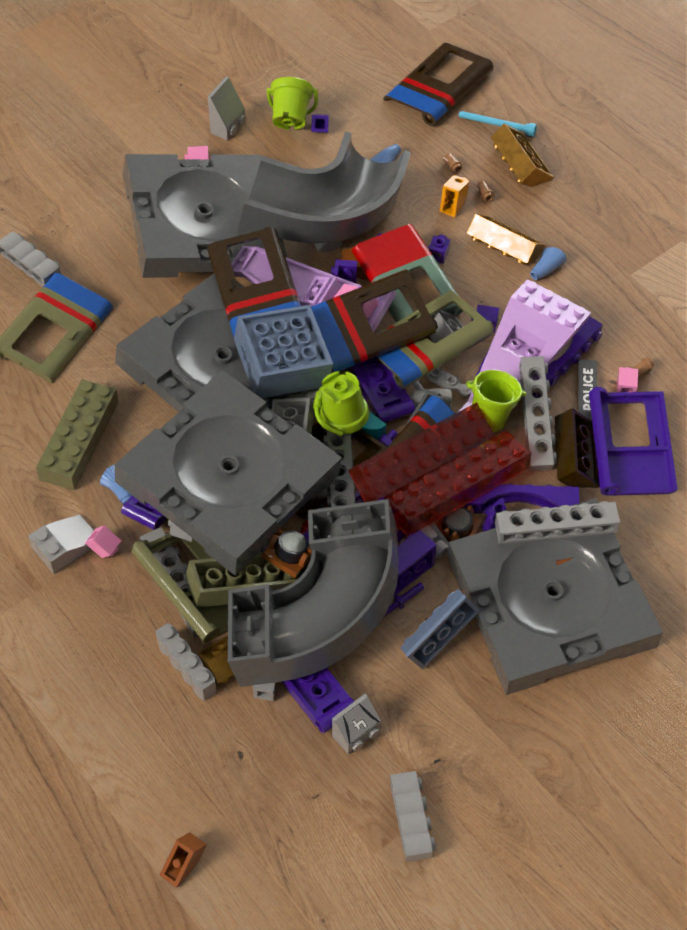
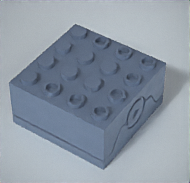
[234,305,333,398]

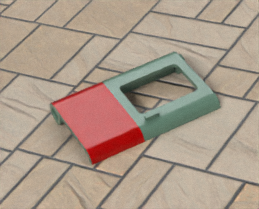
[352,224,463,322]

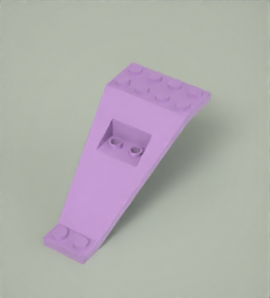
[231,246,396,332]
[457,279,591,434]

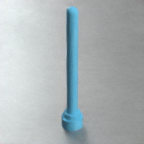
[459,111,537,137]

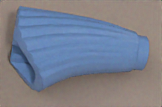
[370,144,401,163]
[530,247,567,280]
[100,465,132,505]

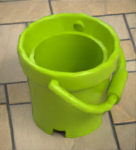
[266,77,318,130]
[466,370,526,432]
[313,371,370,436]

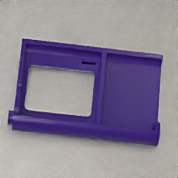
[589,387,678,496]

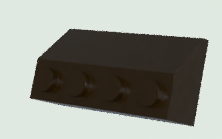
[554,408,600,488]

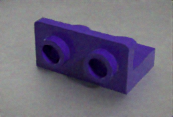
[331,260,357,284]

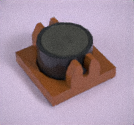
[436,502,483,542]
[262,529,312,578]

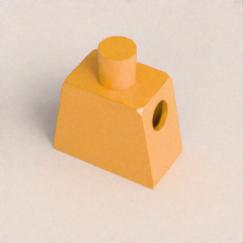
[439,175,469,217]

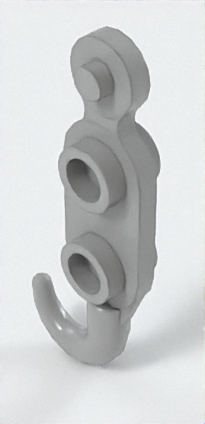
[426,368,472,397]

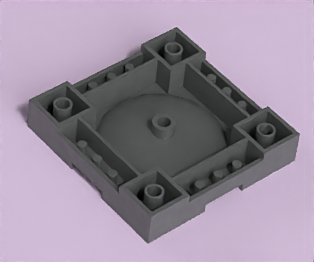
[123,154,287,278]
[115,274,301,412]
[115,370,342,575]
[447,498,663,695]

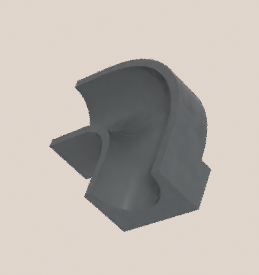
[238,131,411,243]
[228,499,399,687]

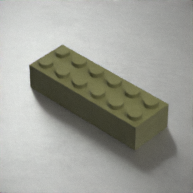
[36,379,119,490]
[186,553,310,608]

